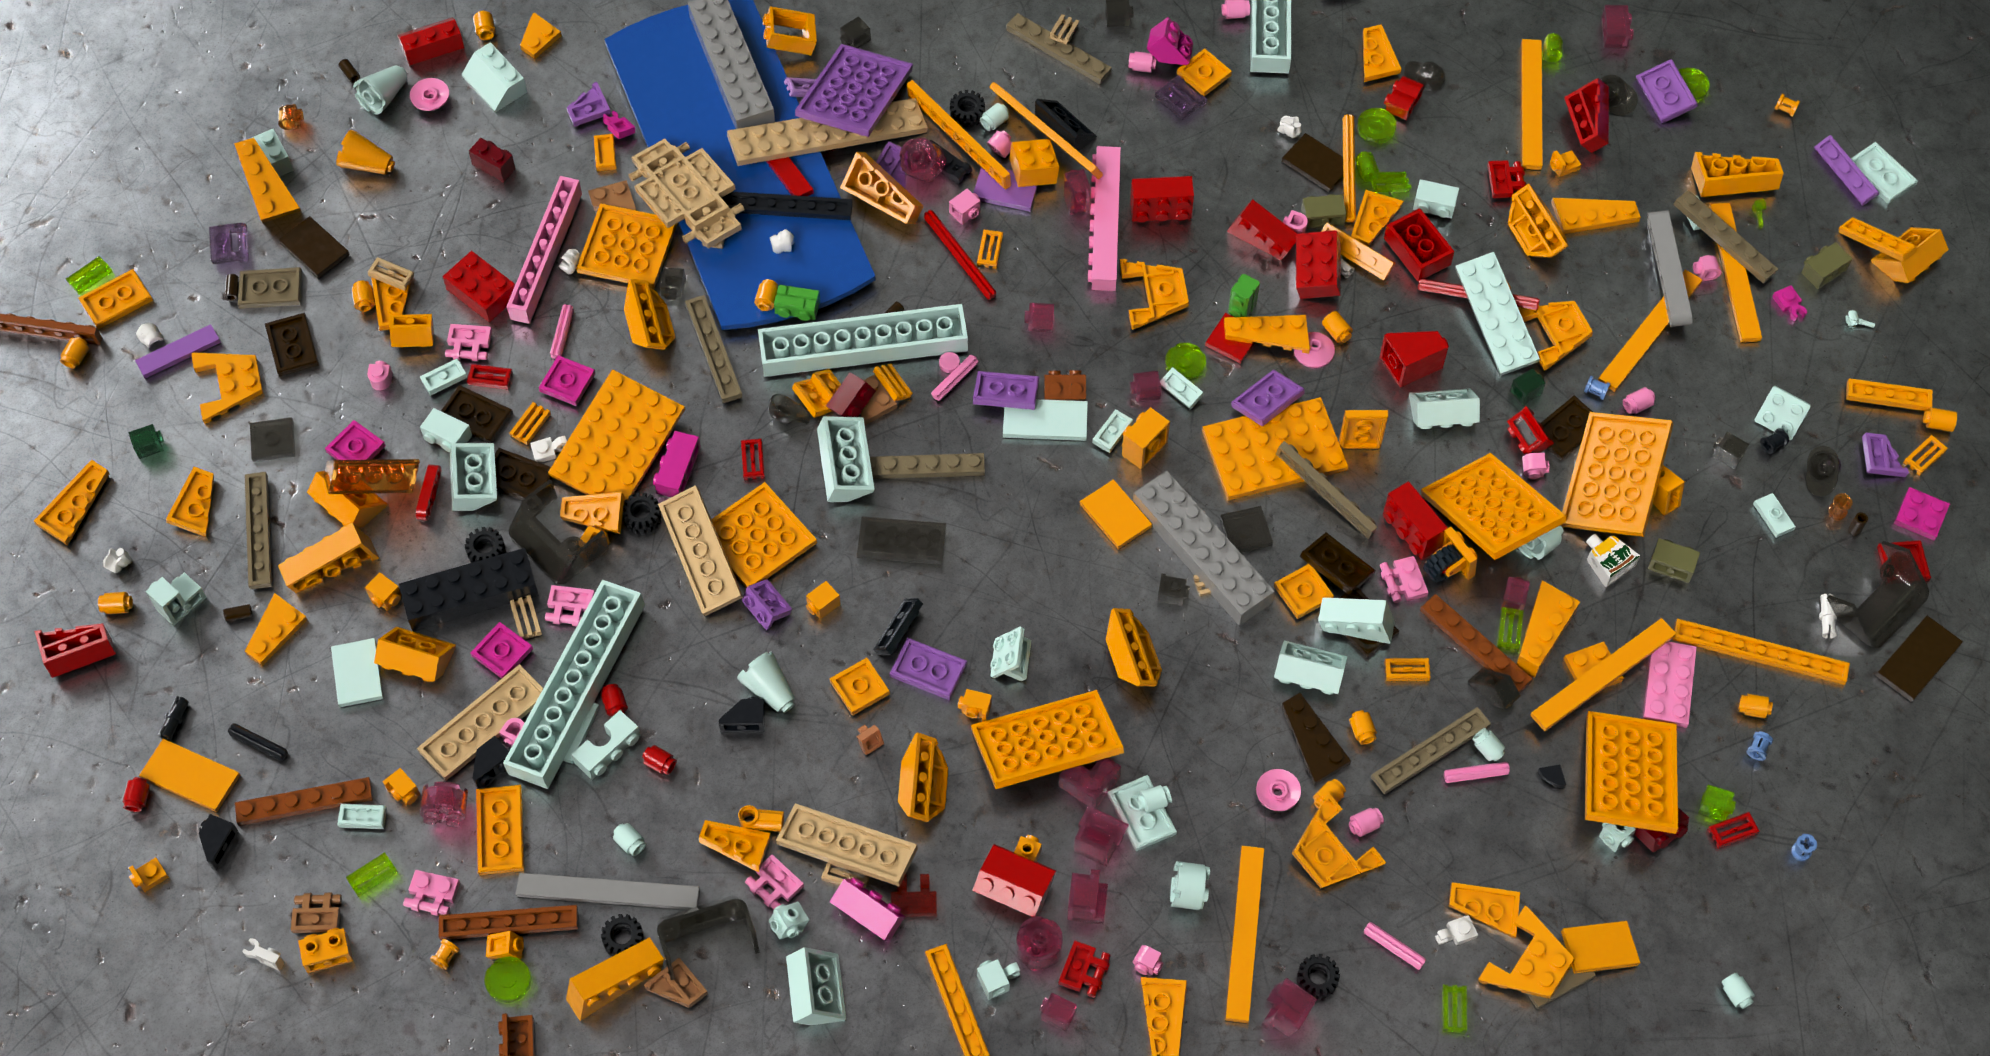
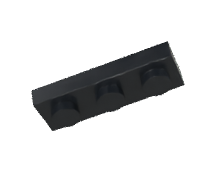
[873,598,923,655]

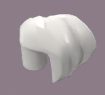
[1277,116,1302,138]
[769,229,794,254]
[558,249,580,275]
[136,323,164,348]
[103,548,132,574]

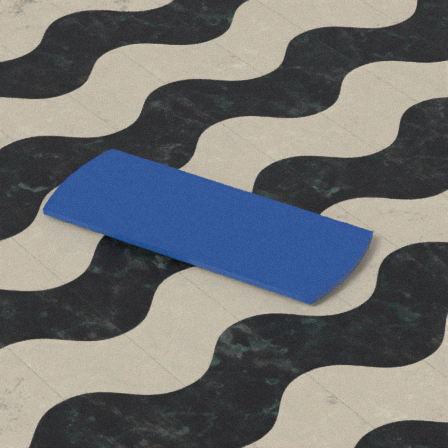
[604,0,876,330]

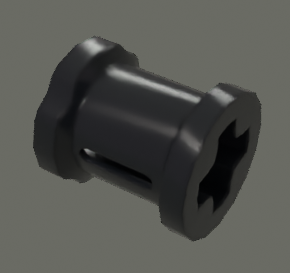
[1760,428,1789,454]

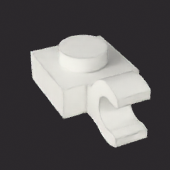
[530,436,567,463]
[1435,915,1478,946]
[242,938,285,971]

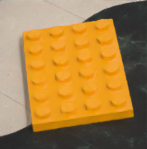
[548,369,685,505]
[1202,397,1348,501]
[1561,412,1674,537]
[1421,453,1567,560]
[971,690,1124,789]
[1585,711,1678,834]

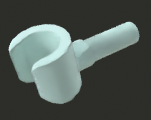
[1845,310,1875,328]

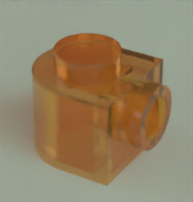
[278,104,304,130]

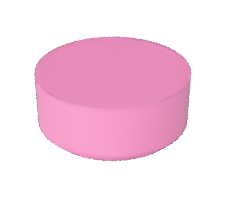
[939,352,960,373]

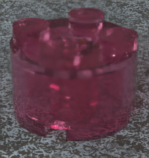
[899,137,946,182]
[420,782,468,827]
[1016,916,1063,970]

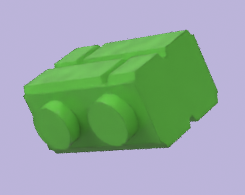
[1228,274,1260,317]
[774,285,820,321]

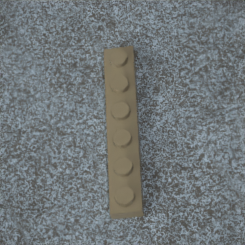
[1006,13,1112,84]
[1673,190,1778,284]
[685,295,742,403]
[1276,441,1377,539]
[870,453,985,479]
[245,472,272,590]
[1371,707,1491,795]

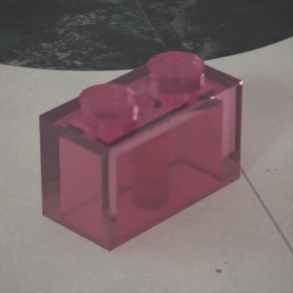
[1601,5,1633,48]
[1064,169,1090,215]

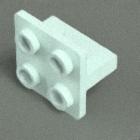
[1754,386,1811,440]
[990,626,1031,681]

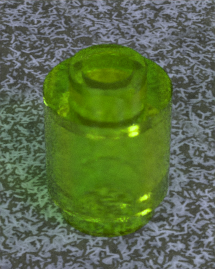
[1543,33,1563,63]
[1355,151,1379,182]

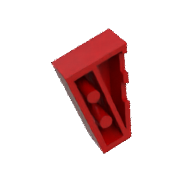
[1564,78,1609,153]
[1226,199,1297,260]
[34,623,116,678]

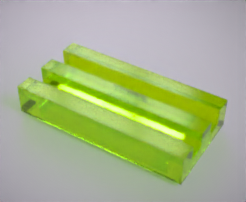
[1368,172,1412,192]
[66,256,113,295]
[1497,607,1524,652]
[346,852,398,897]
[1442,984,1467,1033]

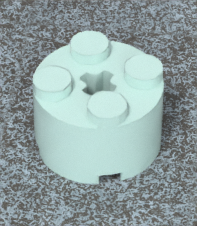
[1518,525,1564,560]
[1170,861,1210,910]

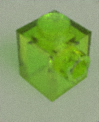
[1698,785,1736,821]

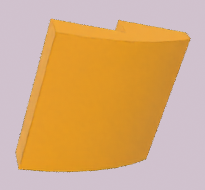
[792,369,841,418]

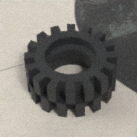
[950,90,985,128]
[622,492,662,534]
[465,527,506,563]
[601,914,644,956]
[1297,954,1340,1000]

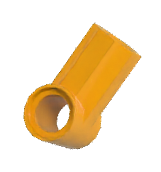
[738,805,784,832]

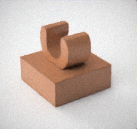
[856,725,884,755]

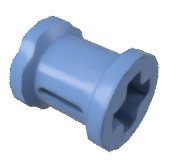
[1584,376,1611,400]
[1746,731,1773,761]
[1791,834,1817,861]

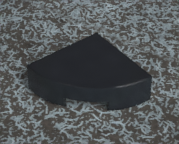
[1538,765,1566,788]

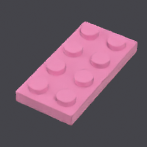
[1643,642,1696,728]

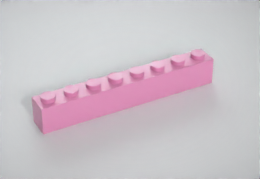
[1088,146,1121,291]
[507,176,582,324]

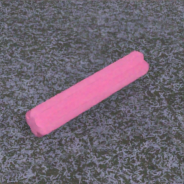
[550,304,574,359]
[931,355,979,401]
[1444,762,1510,783]
[1364,922,1426,970]

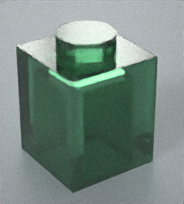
[1510,368,1546,405]
[128,424,165,459]

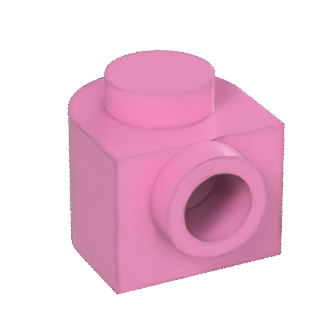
[987,131,1012,159]
[1283,210,1308,234]
[1693,255,1722,282]
[367,361,393,391]
[1522,453,1550,479]
[499,718,524,748]
[1133,945,1163,976]

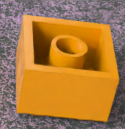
[1009,139,1059,187]
[1122,407,1170,469]

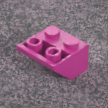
[1147,17,1193,65]

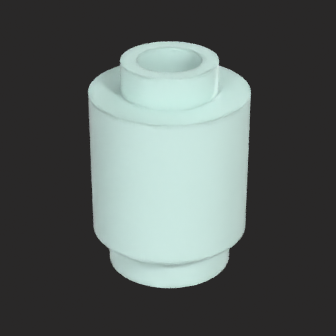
[980,103,1009,131]
[1472,728,1505,761]
[1137,785,1172,813]
[613,823,646,856]
[1721,973,1755,1009]

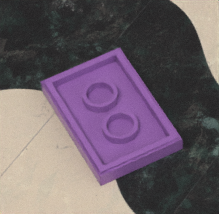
[1636,59,1698,124]
[973,167,1038,212]
[1231,370,1305,427]
[973,371,1039,410]
[890,638,967,700]

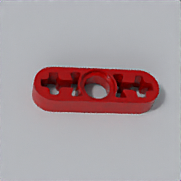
[416,464,441,521]

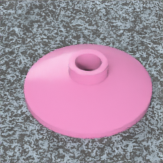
[410,78,449,111]
[1294,332,1335,368]
[1256,769,1301,811]

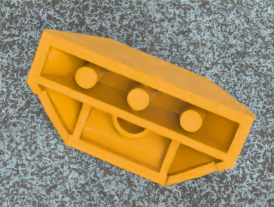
[1508,184,1568,258]
[624,279,676,350]
[1106,608,1162,687]
[898,732,948,822]

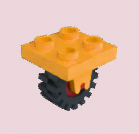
[1423,527,1478,583]

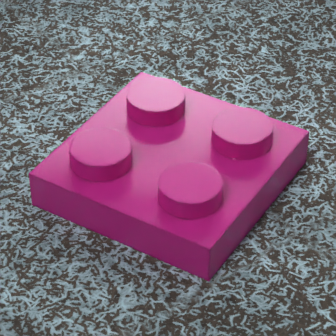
[539,355,596,406]
[325,420,386,475]
[1894,487,1950,541]
[470,622,533,679]

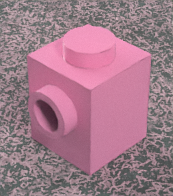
[949,189,981,225]

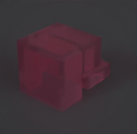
[1074,806,1129,866]
[1067,869,1108,924]
[1261,978,1317,1037]

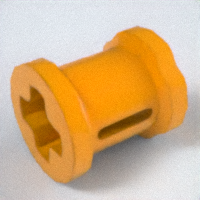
[1775,93,1800,117]
[430,939,460,970]

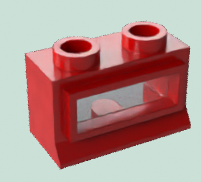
[1507,406,1554,455]

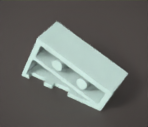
[1318,598,1395,644]

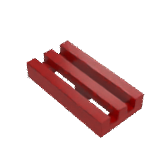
[467,364,513,390]
[741,439,765,480]
[1708,812,1760,849]

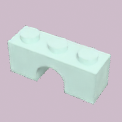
[571,710,641,780]

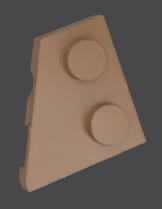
[588,180,637,211]
[861,374,897,425]
[644,958,708,1008]

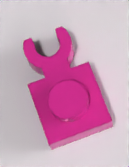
[603,111,635,139]
[1772,285,1807,322]

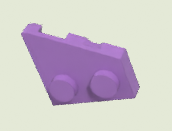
[567,82,611,127]
[876,141,906,188]
[1862,433,1909,477]

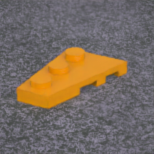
[166,467,214,537]

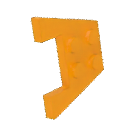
[1119,259,1189,330]
[1518,301,1593,371]
[191,353,263,424]
[1292,794,1386,889]
[1478,906,1575,999]

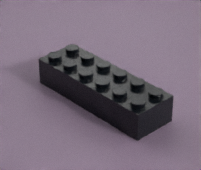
[399,548,539,632]

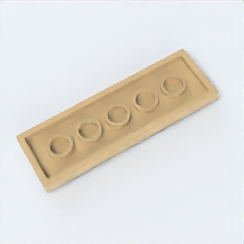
[658,485,743,616]
[417,664,543,781]
[776,803,918,886]

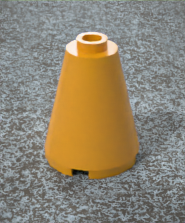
[336,130,395,175]

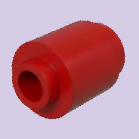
[601,684,628,717]
[642,745,677,775]
[122,777,150,812]

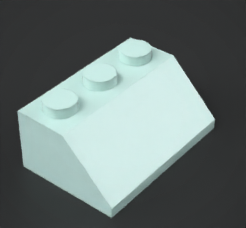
[462,42,527,113]
[1409,388,1480,429]
[450,443,497,511]
[1274,640,1347,695]
[786,947,846,1025]

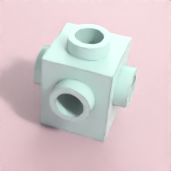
[1599,823,1636,852]
[769,901,809,940]

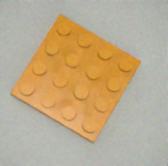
[576,203,678,289]
[711,482,817,588]

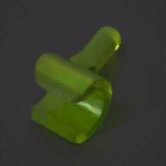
[1751,199,1766,227]

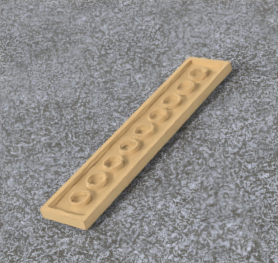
[727,98,928,166]

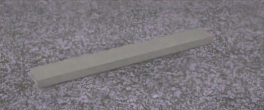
[516,873,700,911]

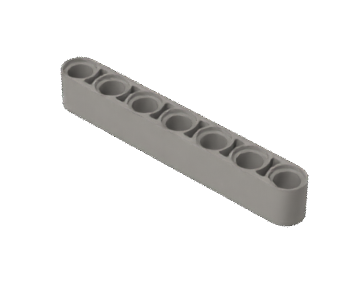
[1647,210,1692,327]

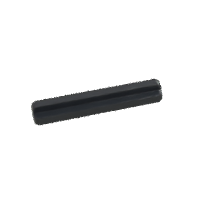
[228,723,288,761]

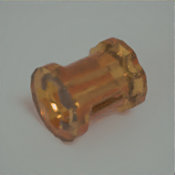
[1828,493,1853,520]

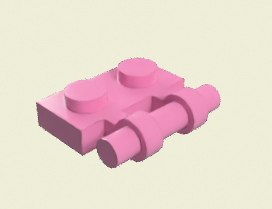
[445,324,492,361]
[1380,556,1428,603]
[545,585,595,627]
[745,855,804,909]
[403,870,460,916]

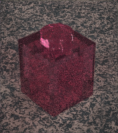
[1024,303,1054,332]
[1129,371,1161,402]
[1501,577,1530,614]
[1039,993,1077,1032]

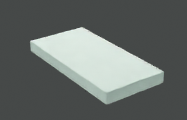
[1003,399,1088,441]

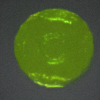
[1678,67,1710,102]
[1357,108,1396,144]
[1165,343,1206,381]
[484,957,532,1003]

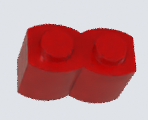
[1384,76,1424,120]

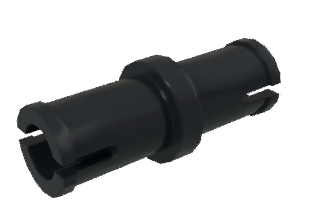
[157,696,189,741]

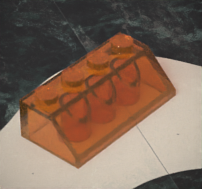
[324,459,420,494]

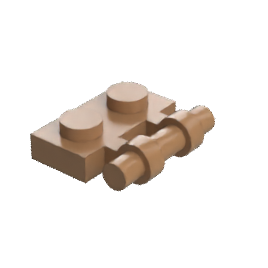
[291,892,342,933]

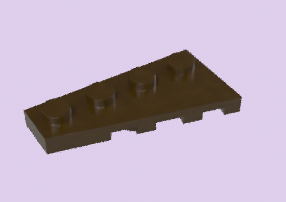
[1281,693,1351,786]

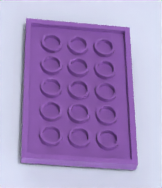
[795,44,913,137]

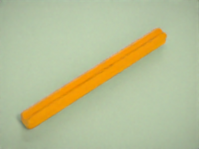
[1343,114,1356,223]

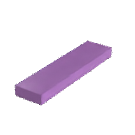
[1814,135,1879,206]
[135,324,221,379]

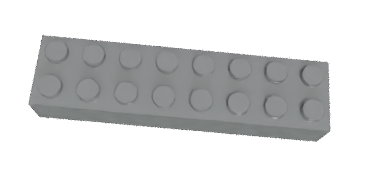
[688,0,775,129]
[1133,471,1275,626]

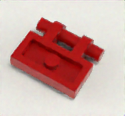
[1487,160,1527,198]
[1058,940,1111,998]

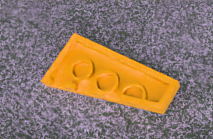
[1551,198,1641,234]
[1224,315,1310,354]
[34,460,110,546]
[1141,977,1187,1056]

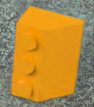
[1871,227,1949,283]
[307,467,387,528]
[374,627,456,682]

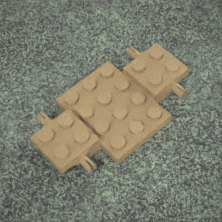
[628,139,744,249]

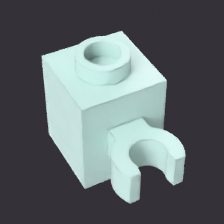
[977,959,1020,1000]

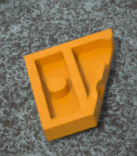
[520,13,562,59]

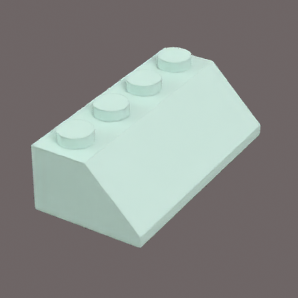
[817,416,875,502]

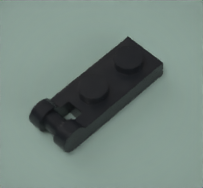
[918,140,972,184]

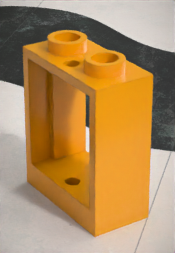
[763,6,817,55]

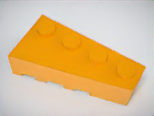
[234,138,301,223]
[840,152,924,224]
[1691,152,1784,197]
[278,523,379,593]
[1516,580,1580,678]
[566,937,664,1021]

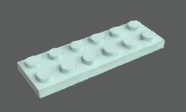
[1455,252,1540,376]

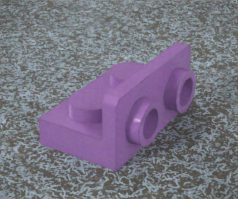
[742,579,792,630]

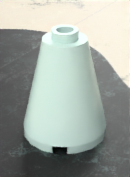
[353,65,407,115]
[737,651,795,713]

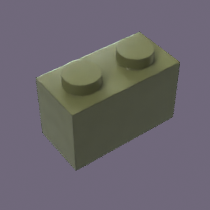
[1301,194,1346,229]
[1801,242,1853,289]
[1648,538,1700,583]

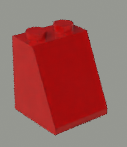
[1379,331,1449,388]

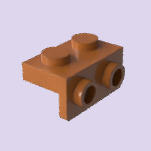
[1044,370,1086,400]
[498,1013,535,1056]

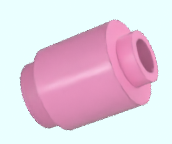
[1221,0,1250,19]
[1128,51,1157,73]
[1623,387,1656,414]
[1349,808,1384,837]

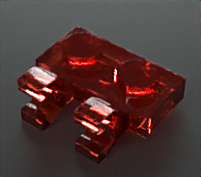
[891,874,937,917]

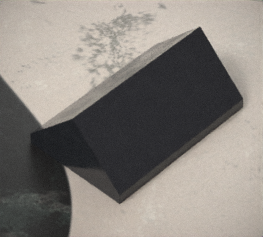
[1035,99,1097,151]

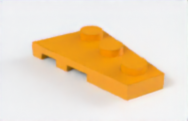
[1363,24,1401,82]
[1351,190,1404,246]
[371,273,412,331]
[560,492,624,534]
[245,593,308,666]
[699,820,770,872]
[1449,882,1520,938]

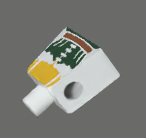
[1586,534,1640,587]

